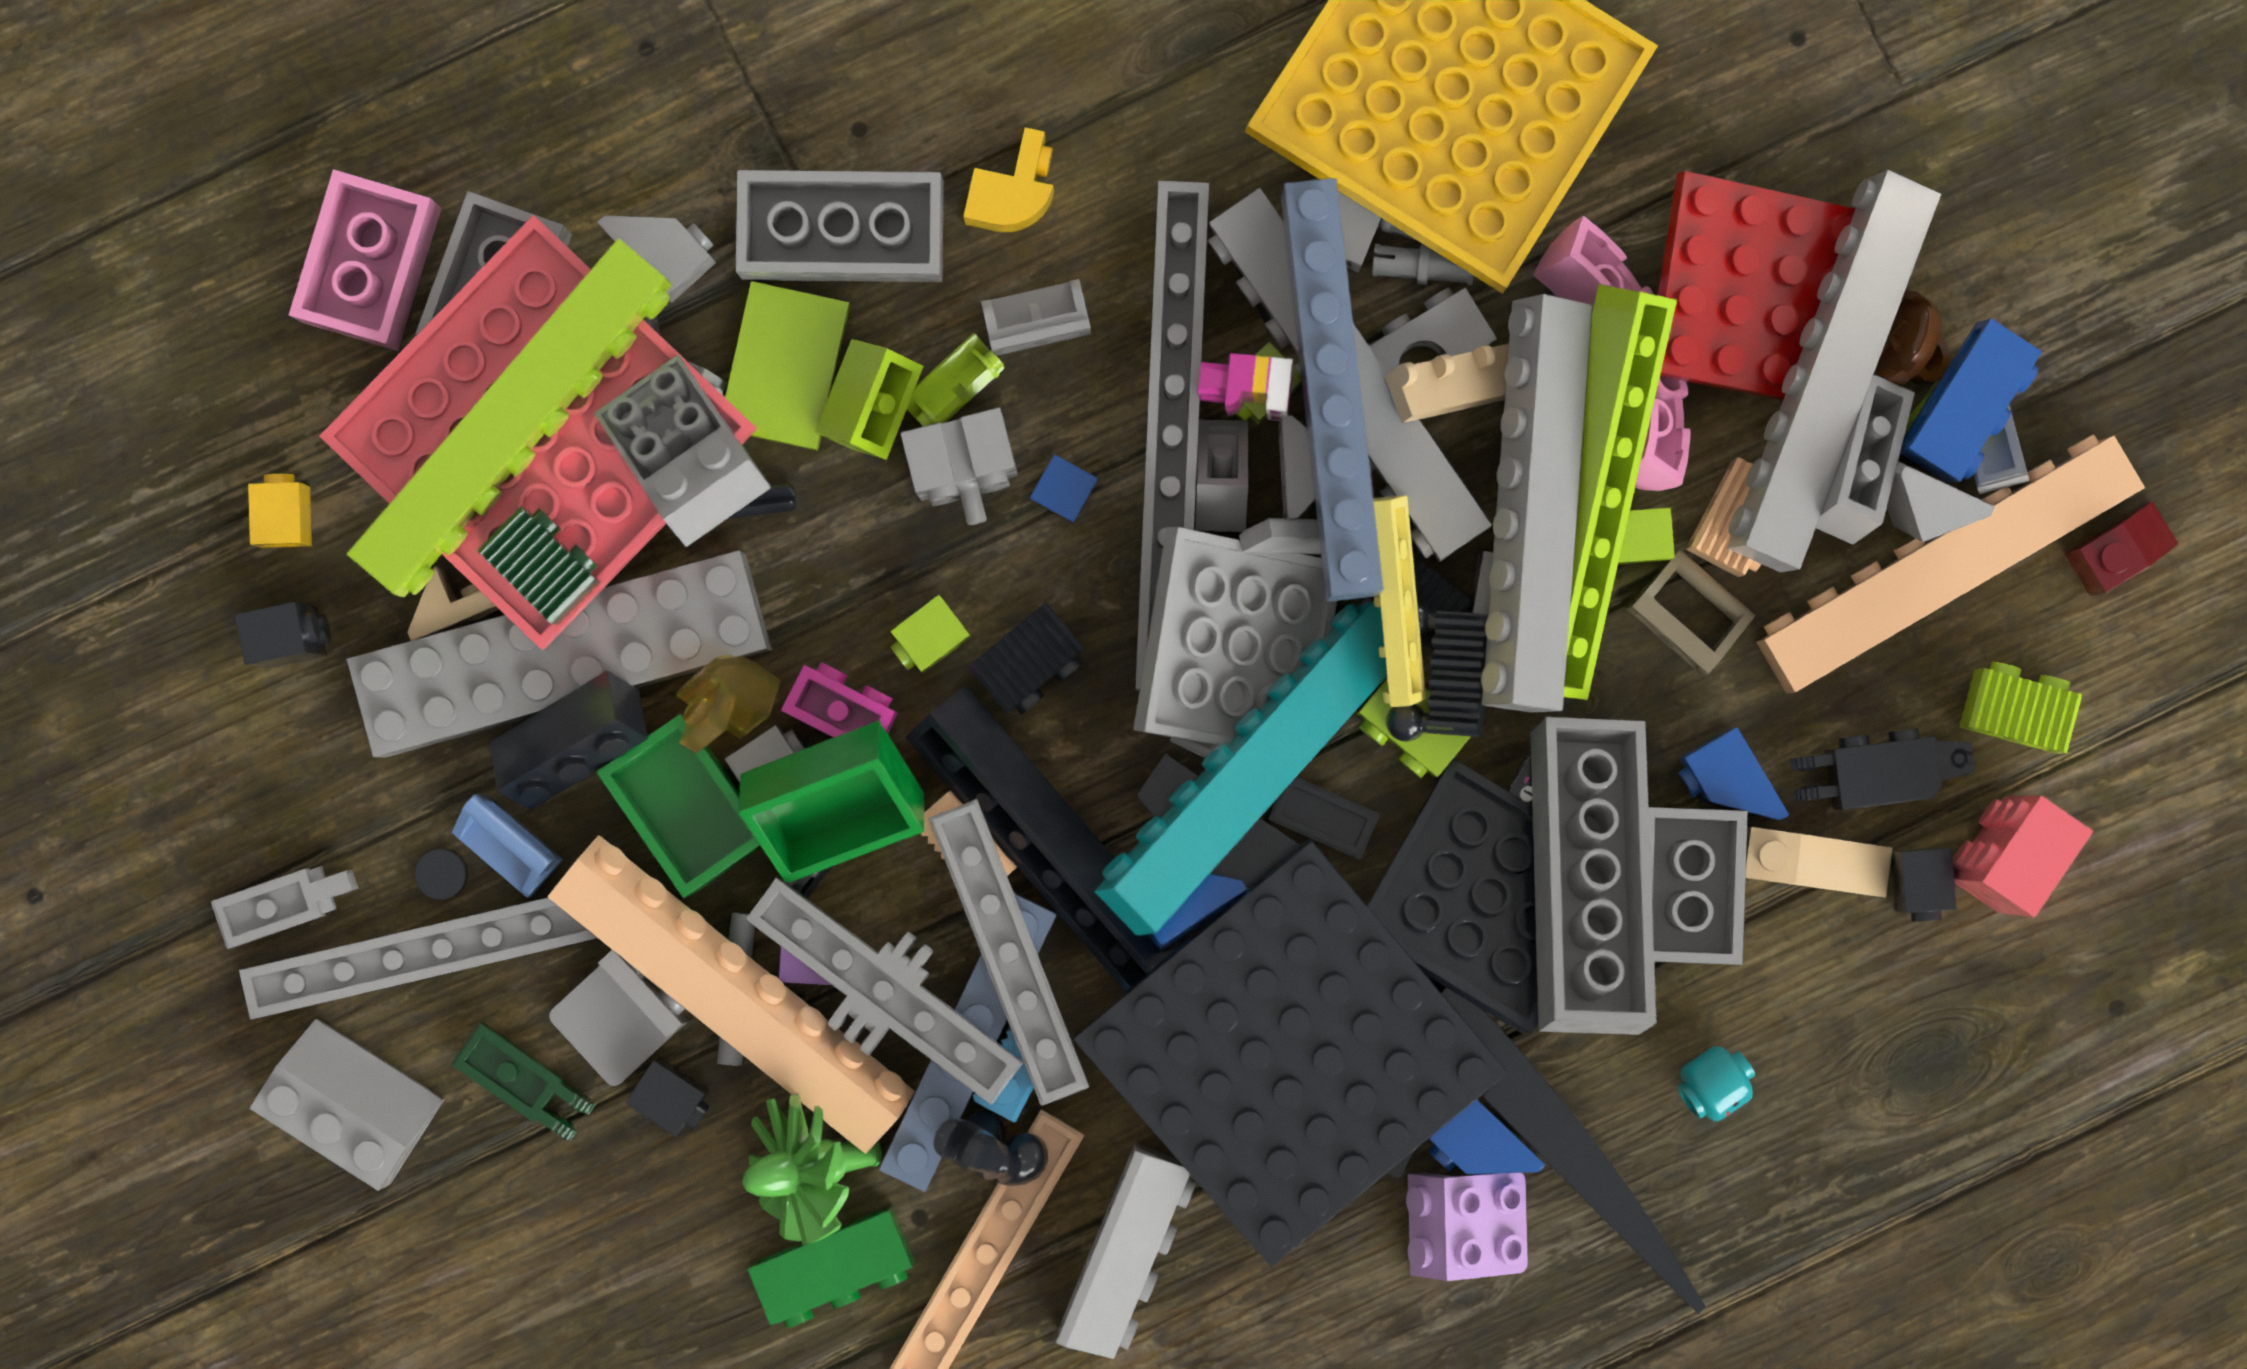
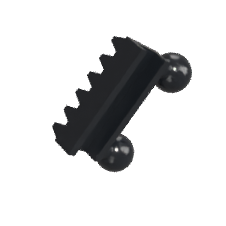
[1386,600,1489,742]

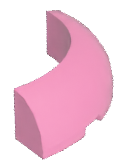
[1533,216,1691,491]

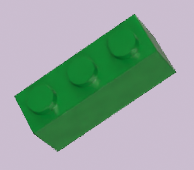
[747,1205,915,1328]

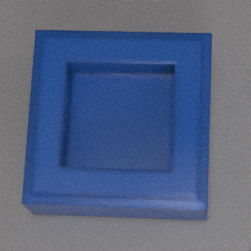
[1030,454,1098,523]

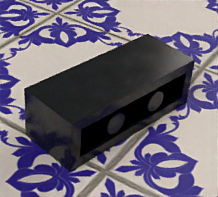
[490,670,648,810]

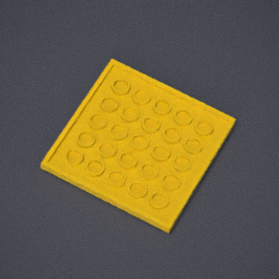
[1245,0,1658,294]

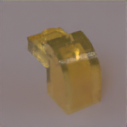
[676,654,781,754]

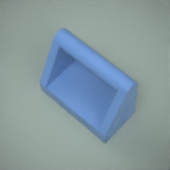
[452,794,564,898]

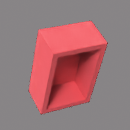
[1953,796,2093,918]

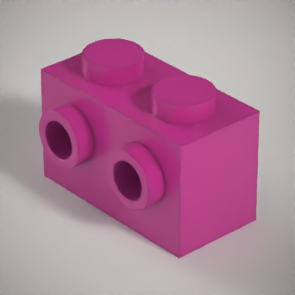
[781,662,899,737]

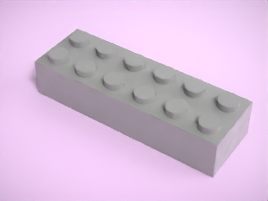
[1530,717,1656,1035]

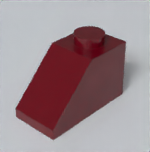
[2064,501,2178,596]

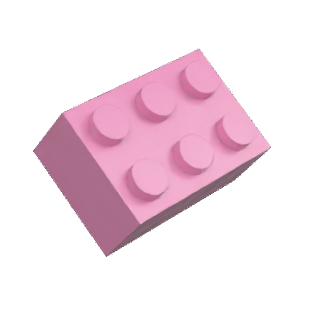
[289,169,442,351]

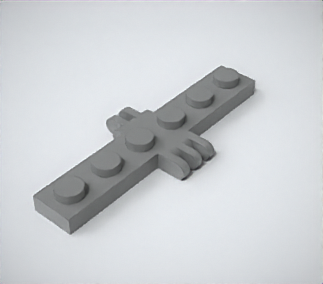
[746,878,1023,1104]

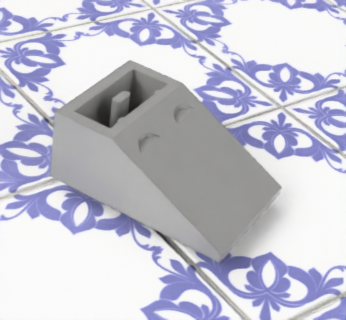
[594,354,771,547]

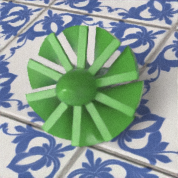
[742,1094,882,1245]

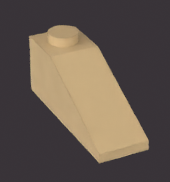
[1745,827,1893,898]

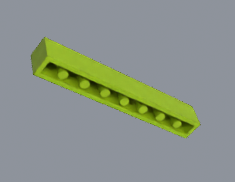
[347,238,672,597]
[1563,284,1677,700]

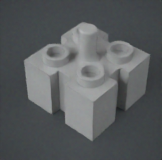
[900,408,1018,525]

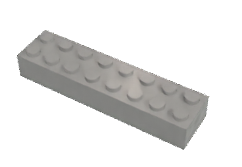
[347,550,772,758]

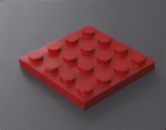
[1658,171,1855,401]

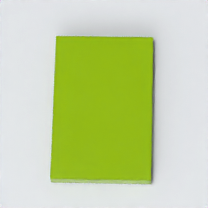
[725,281,850,451]

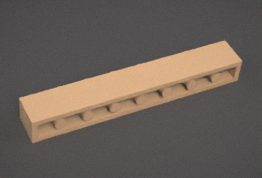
[1756,434,2145,694]
[548,835,915,1154]

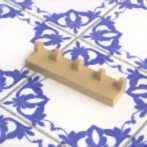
[1384,344,1509,423]

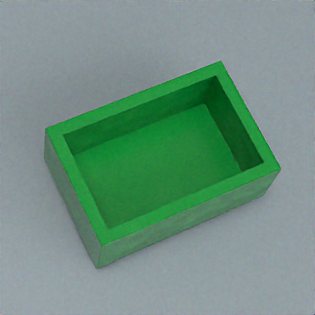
[596,714,761,898]
[738,720,924,884]

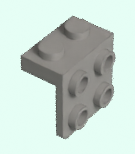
[549,950,689,1086]

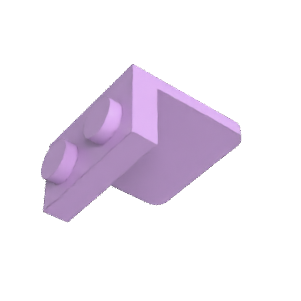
[1406,1172,1528,1281]

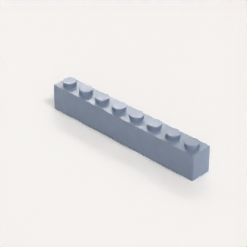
[1280,178,1384,602]

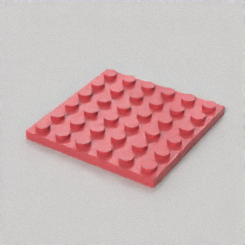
[319,214,757,650]

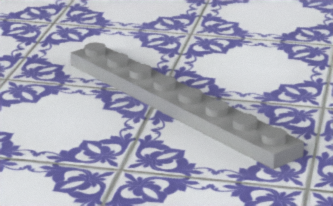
[239,898,597,1020]

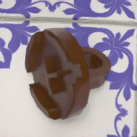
[1874,290,1950,386]

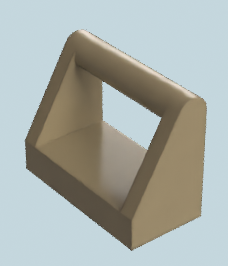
[1626,549,1755,675]

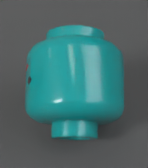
[1676,1046,1755,1122]

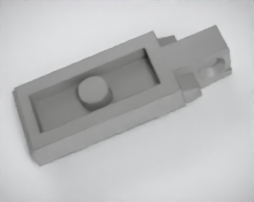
[211,866,359,949]

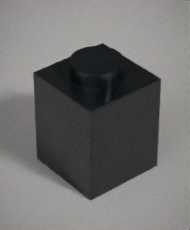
[1891,848,1957,922]
[626,1057,710,1137]

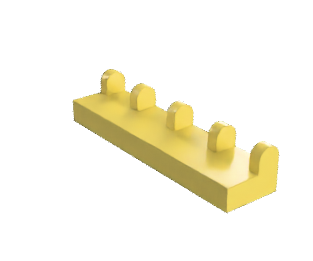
[1373,495,1426,707]

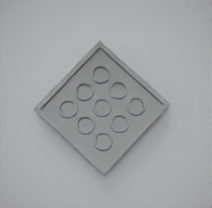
[1133,527,1337,762]

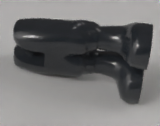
[934,1111,1048,1187]

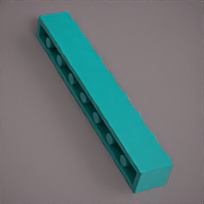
[1094,601,1387,935]

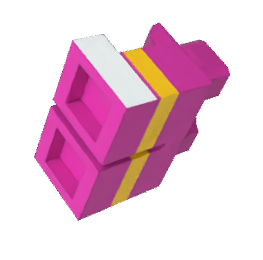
[1198,353,1294,421]

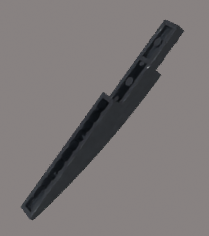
[1428,977,1706,1314]

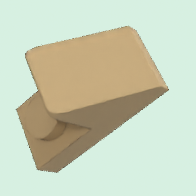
[407,566,500,641]

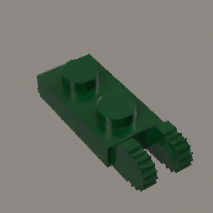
[451,1022,596,1141]

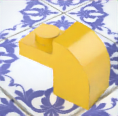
[963,127,1054,232]

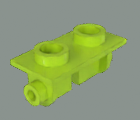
[907,333,1005,427]

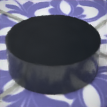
[415,849,468,900]

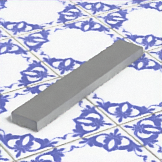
[929,799,1089,1106]

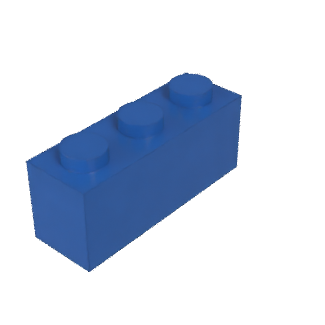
[1900,318,2042,483]

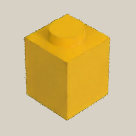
[248,474,312,548]

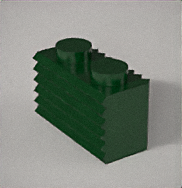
[477,506,601,625]

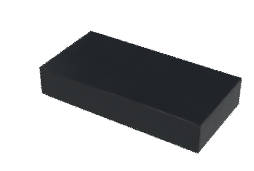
[1268,777,1381,860]

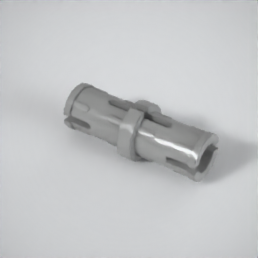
[1372,244,1473,285]

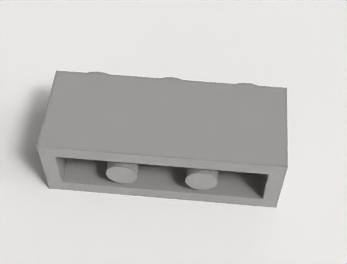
[1816,374,1915,544]

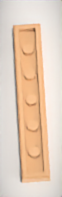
[889,1108,1085,1369]

